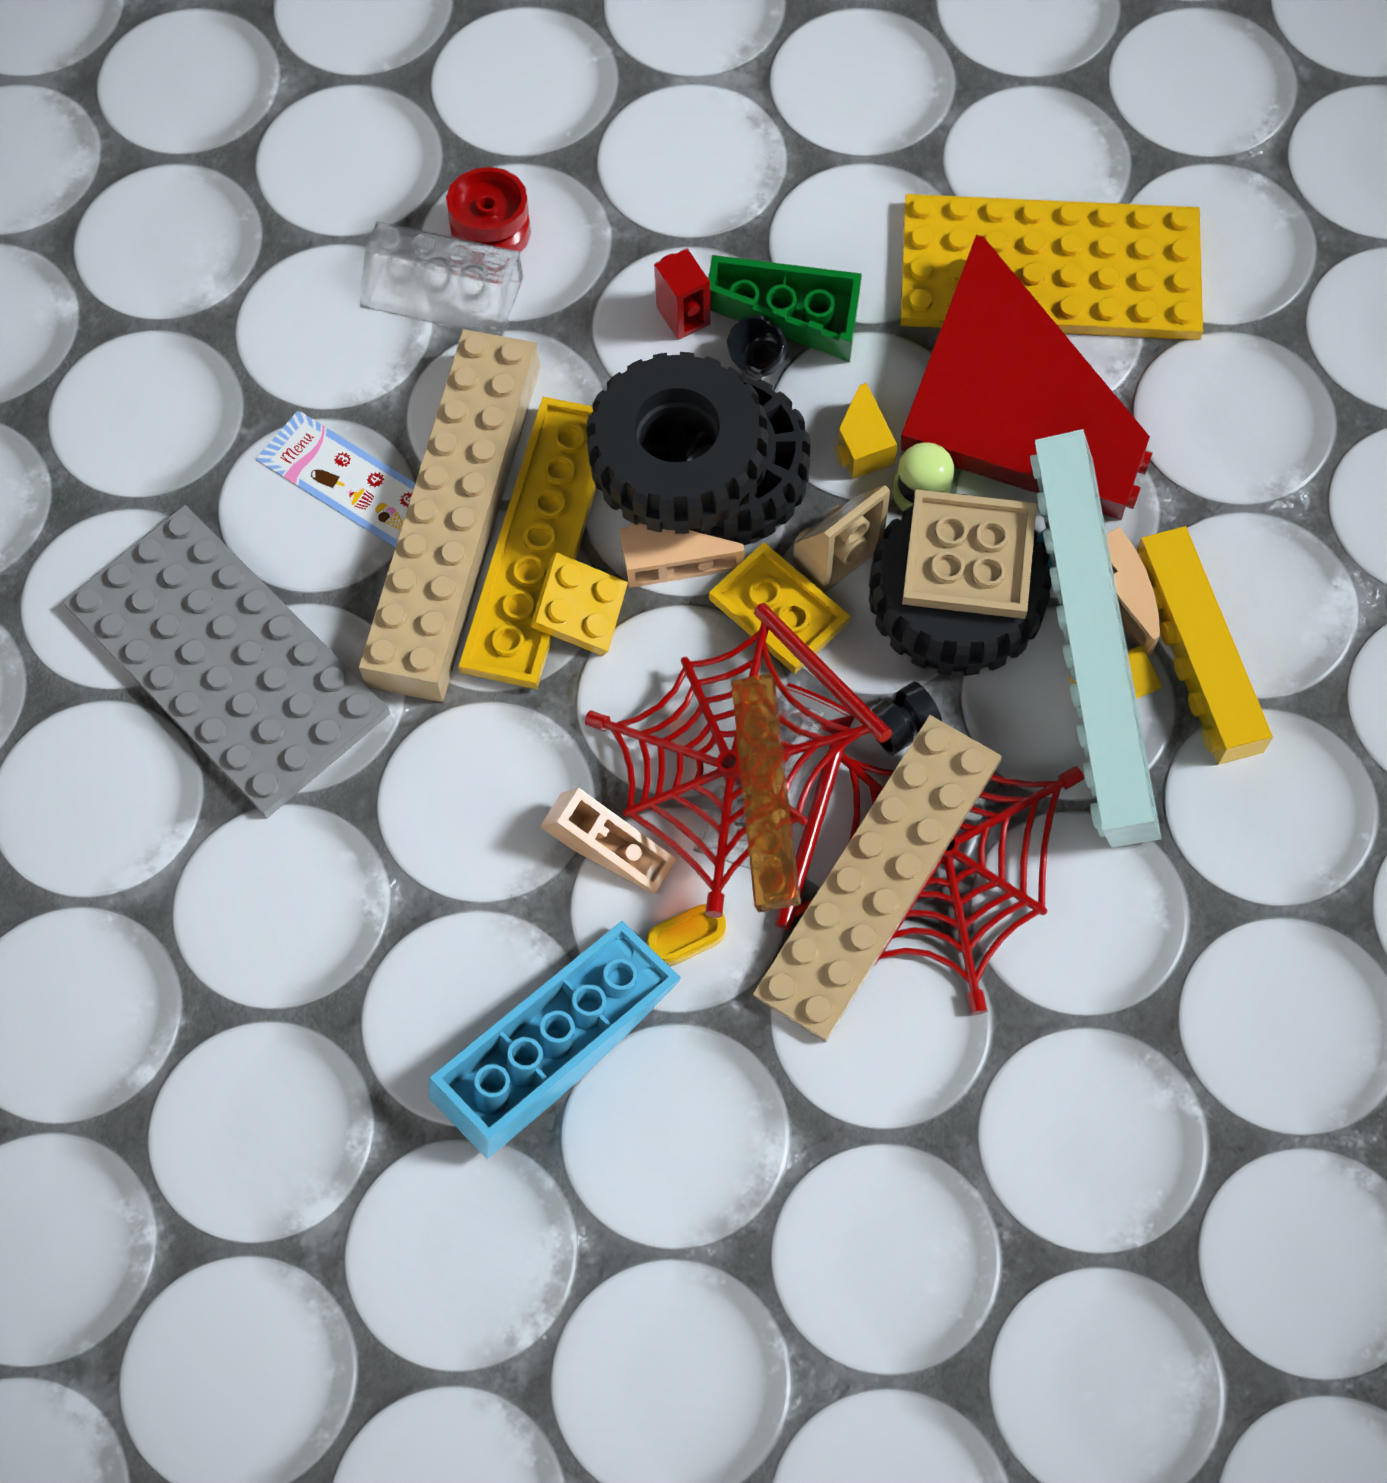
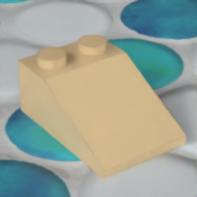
[793,485,890,594]

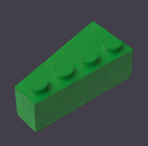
[708,255,862,362]

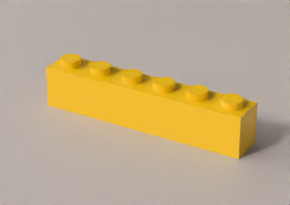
[1136,526,1273,765]

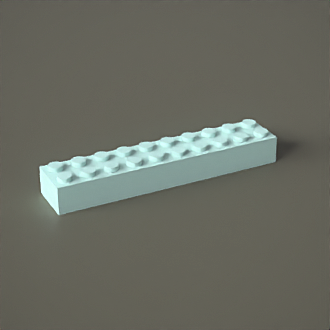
[1030,429,1161,848]

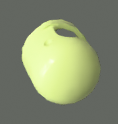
[892,442,954,511]

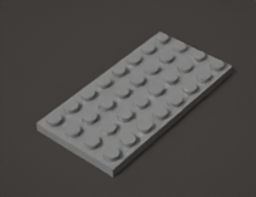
[63,505,390,818]

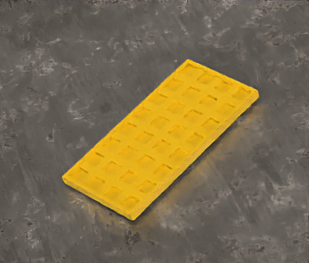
[900,194,1203,340]

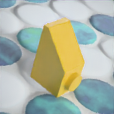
[834,383,897,479]

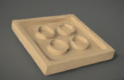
[902,489,1037,619]

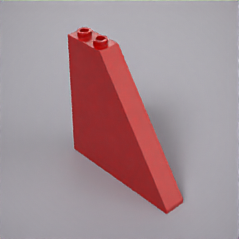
[900,234,1153,520]

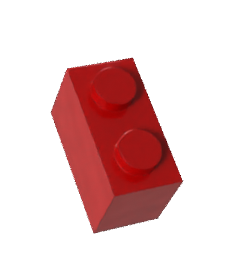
[654,248,711,340]

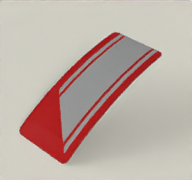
[775,683,855,734]

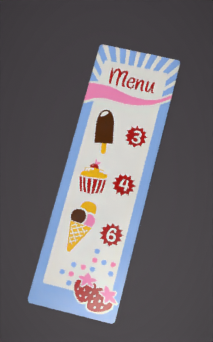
[256,411,415,548]

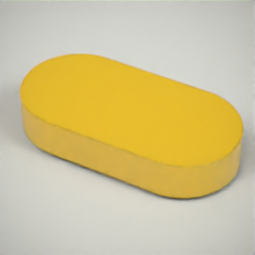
[646,904,726,967]

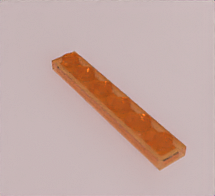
[731,673,801,913]

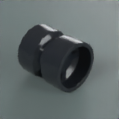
[870,681,942,756]

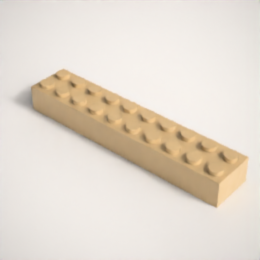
[359,329,540,703]

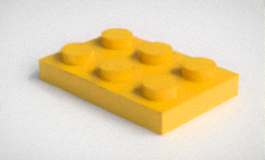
[709,542,850,674]

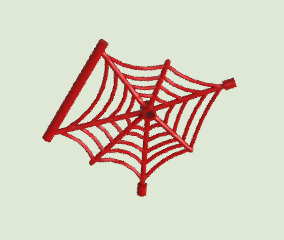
[585,603,892,918]
[775,741,1084,1015]

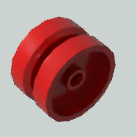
[446,167,531,264]

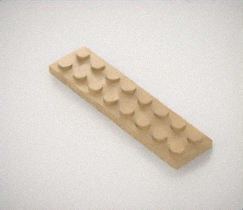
[753,715,1002,1042]

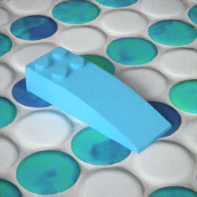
[429,921,681,1160]

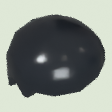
[726,315,788,377]

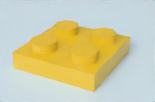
[530,552,628,656]

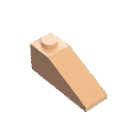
[619,522,745,588]
[540,788,676,894]

